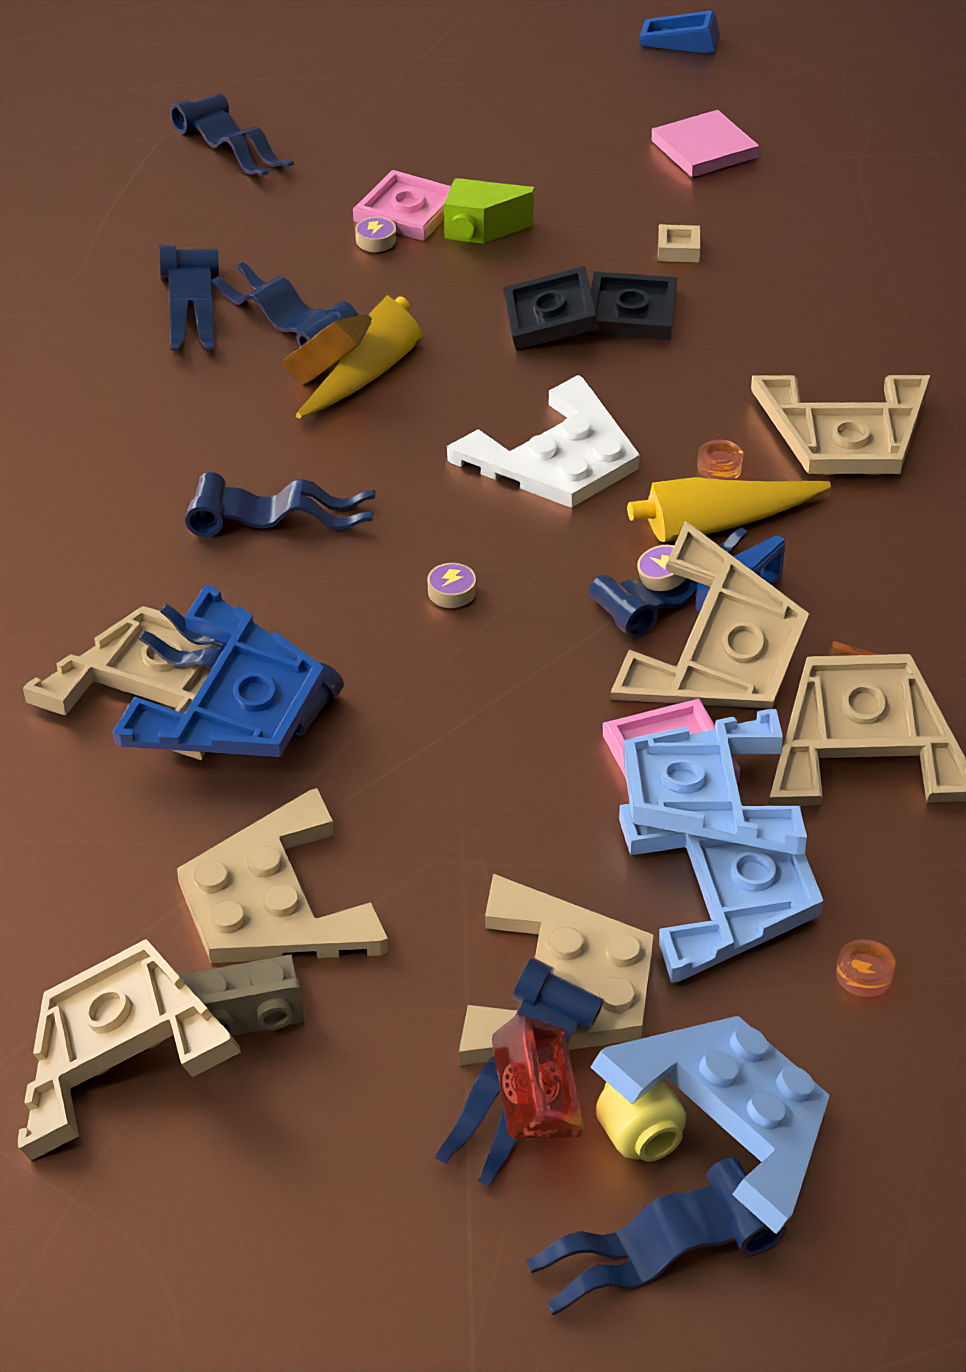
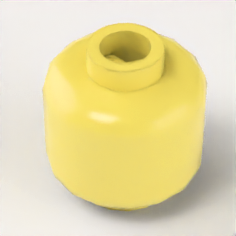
[596,1079,687,1162]

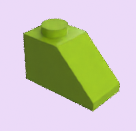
[444,178,534,244]

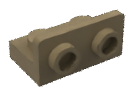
[178,955,304,1036]

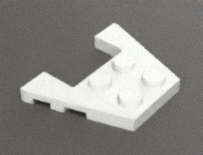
[447,375,640,508]

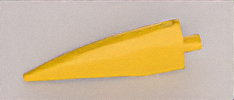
[295,295,423,419]
[627,477,831,542]

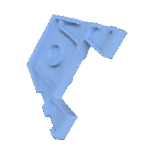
[623,709,807,855]
[619,804,823,983]
[591,1016,830,1234]

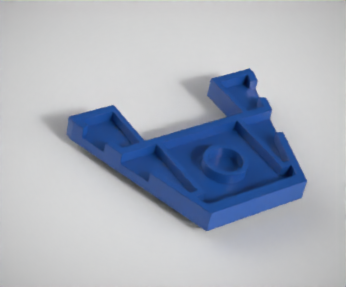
[113,584,325,757]

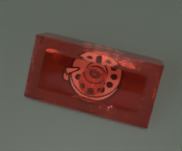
[492,1013,585,1140]

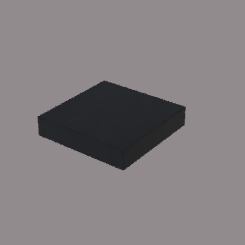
[503,266,599,350]
[585,271,678,340]

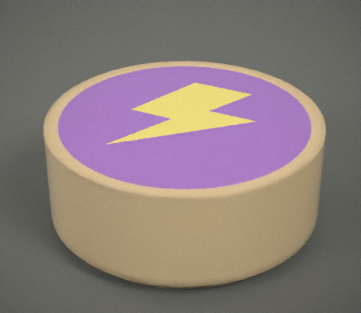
[355,217,396,252]
[637,545,686,591]
[427,563,476,608]

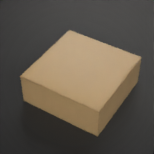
[658,225,700,262]

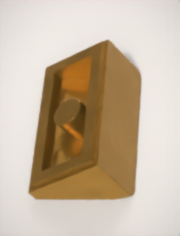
[282,314,372,385]

